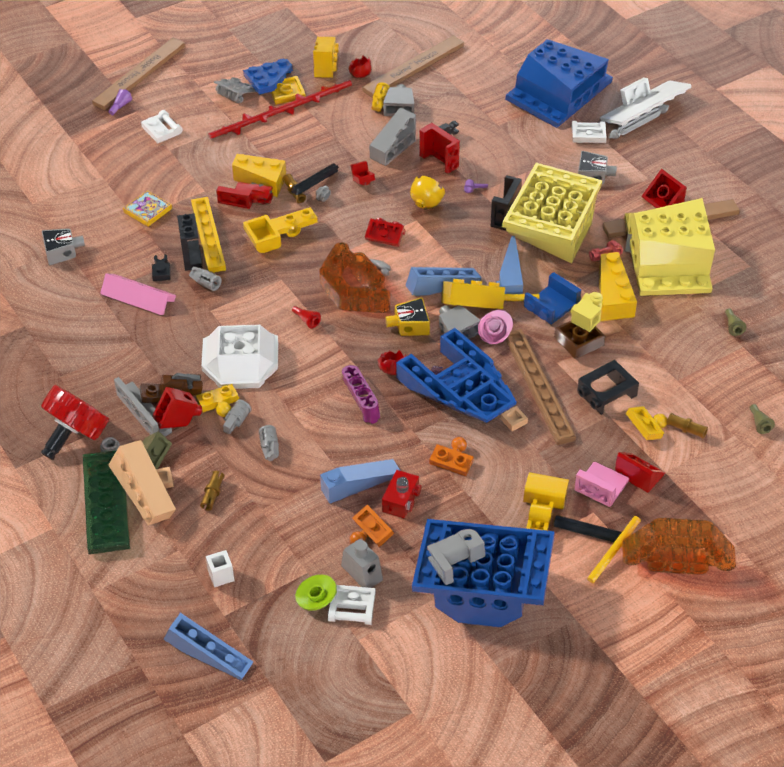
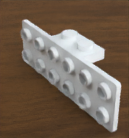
[600,78,691,126]

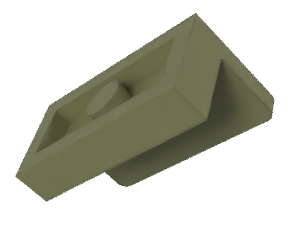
[142,431,172,469]

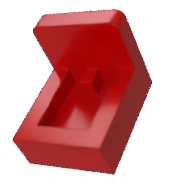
[351,161,376,186]

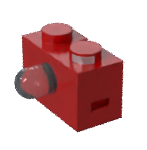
[382,470,422,519]

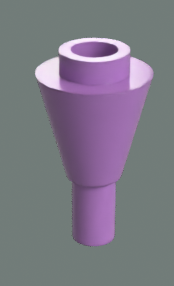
[108,89,132,115]

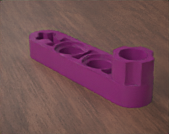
[342,365,380,424]

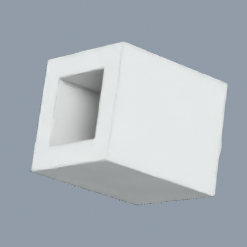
[206,550,234,587]

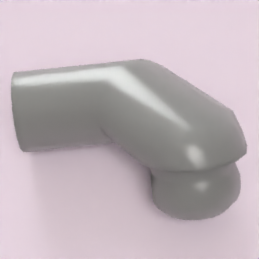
[368,259,391,276]

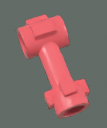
[589,240,623,261]

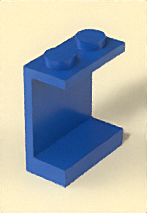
[524,272,581,325]

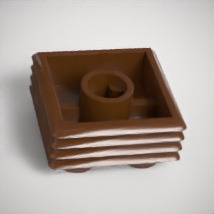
[554,321,606,359]

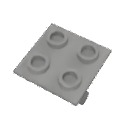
[214,77,257,103]

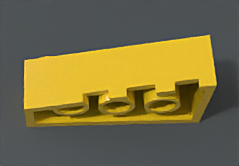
[599,252,637,321]

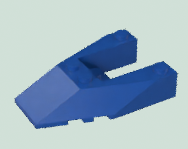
[396,328,517,423]

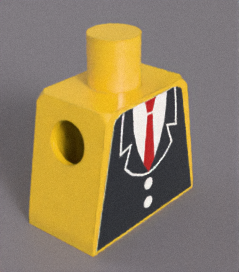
[385,298,430,336]

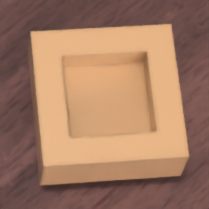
[500,406,528,431]
[156,467,174,489]

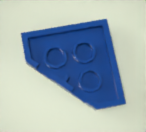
[243,59,293,95]

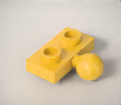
[196,384,239,417]
[626,406,667,440]

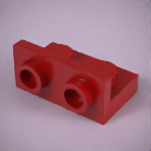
[365,218,406,247]

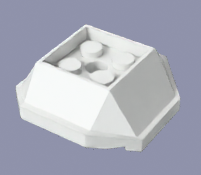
[201,325,278,389]

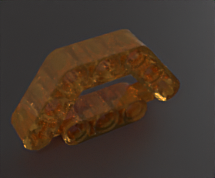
[319,242,390,313]
[622,518,736,575]

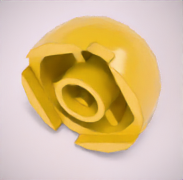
[410,176,445,208]

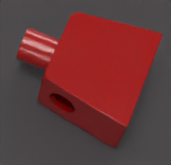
[152,387,202,429]

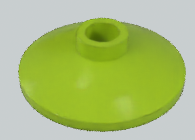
[295,574,337,611]

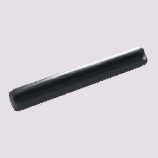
[291,163,339,196]
[553,515,635,547]

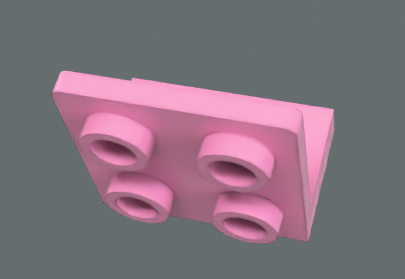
[574,462,629,507]

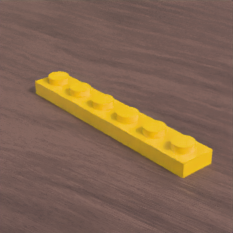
[191,197,226,273]

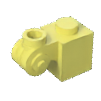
[571,292,603,332]

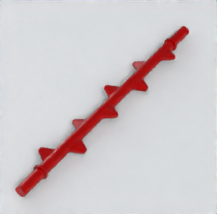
[208,80,352,139]

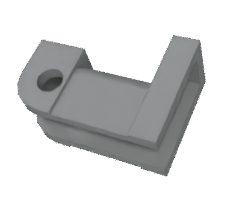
[427,529,485,585]

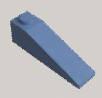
[496,236,523,294]
[406,267,481,296]
[320,459,401,504]
[164,613,253,680]

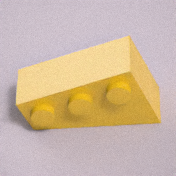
[313,37,339,78]
[232,154,286,198]
[441,279,505,309]

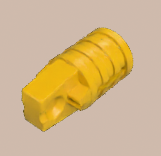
[371,82,390,112]

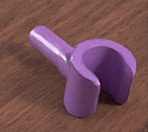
[464,179,488,193]

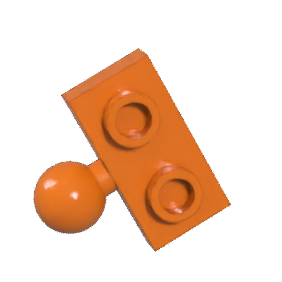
[429,437,474,476]
[349,505,395,547]

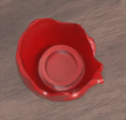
[348,55,372,78]
[377,350,406,375]

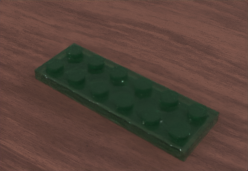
[83,450,130,555]

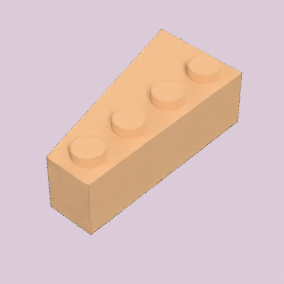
[108,440,176,526]

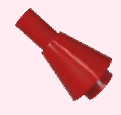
[292,306,321,329]

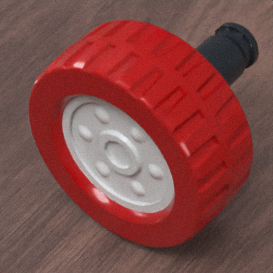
[41,385,109,460]

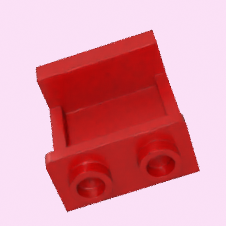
[419,122,460,174]

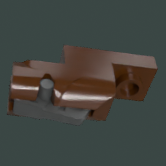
[140,373,203,403]

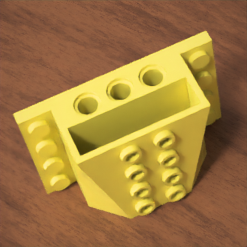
[502,163,602,264]
[624,198,715,296]

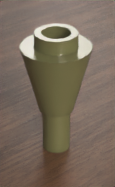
[725,308,747,336]
[750,404,775,434]

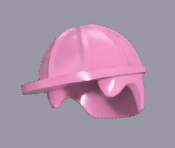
[478,310,513,344]

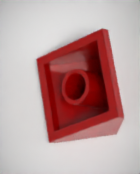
[641,168,687,208]
[615,452,666,493]

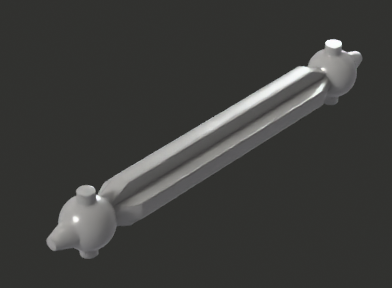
[609,104,669,139]

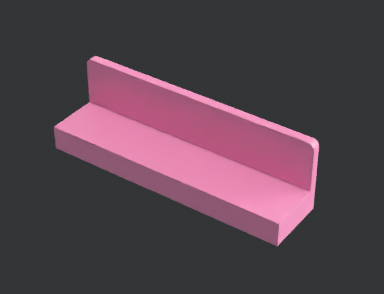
[100,273,176,315]

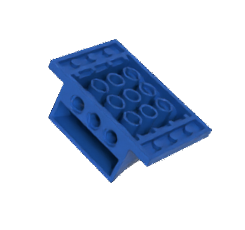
[505,39,613,128]
[412,519,555,627]

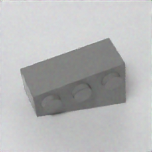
[369,107,416,166]

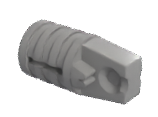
[189,266,222,291]
[223,400,252,434]
[258,425,279,462]

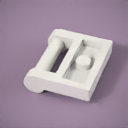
[141,110,183,143]
[572,121,606,143]
[328,585,376,625]

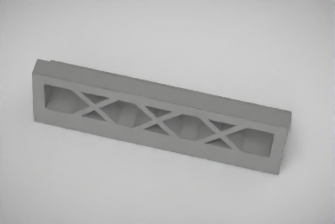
[114,377,172,437]

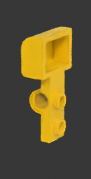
[243,207,318,253]
[523,472,569,531]

